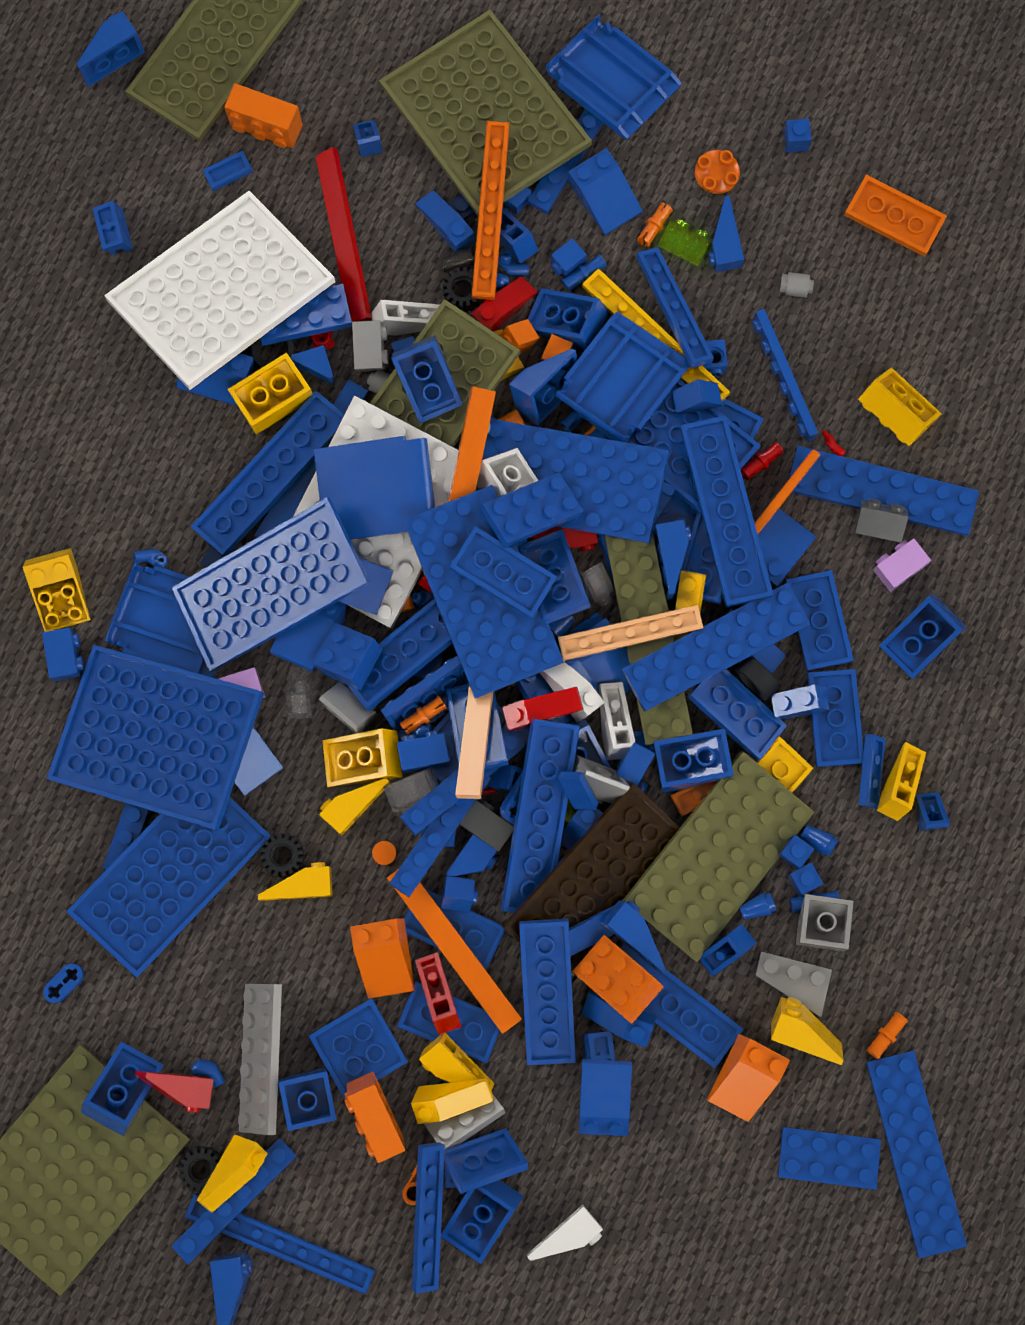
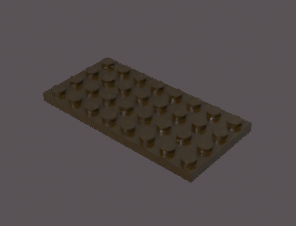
[502,782,680,990]

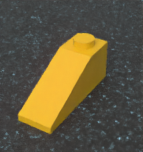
[877,742,926,821]
[319,778,391,835]
[258,862,333,901]
[419,1033,494,1091]
[411,1078,494,1124]
[197,1134,268,1212]

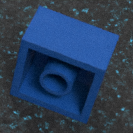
[312,622,383,690]
[278,1068,337,1131]

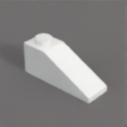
[371,300,440,336]
[540,662,605,722]
[599,682,635,760]
[527,1204,603,1261]

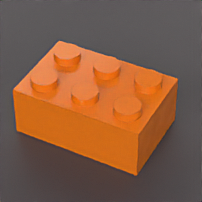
[224,83,303,149]
[572,935,664,1024]
[344,1071,405,1163]

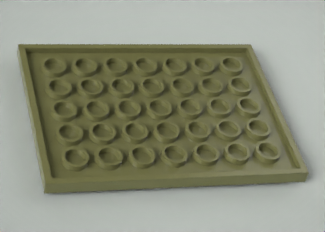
[379,10,592,217]
[0,1045,191,1296]

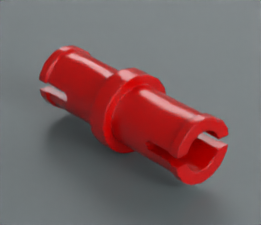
[741,442,784,481]

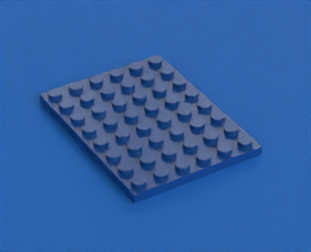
[46,645,264,831]

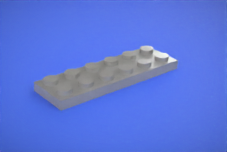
[238,984,282,1135]

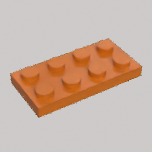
[844,174,947,257]

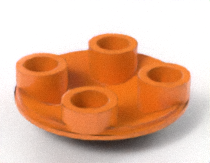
[695,150,740,194]

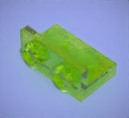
[657,218,713,266]

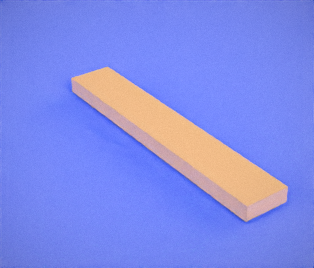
[558,605,703,661]
[455,686,494,799]

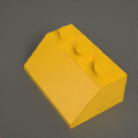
[228,353,313,435]
[858,367,942,446]

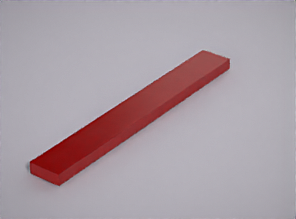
[316,147,372,322]

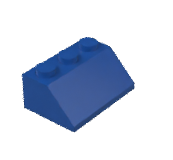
[177,353,257,406]

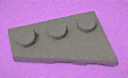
[755,952,832,1017]
[422,1093,505,1149]

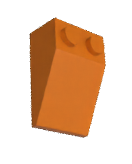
[350,919,415,999]
[707,1034,790,1122]

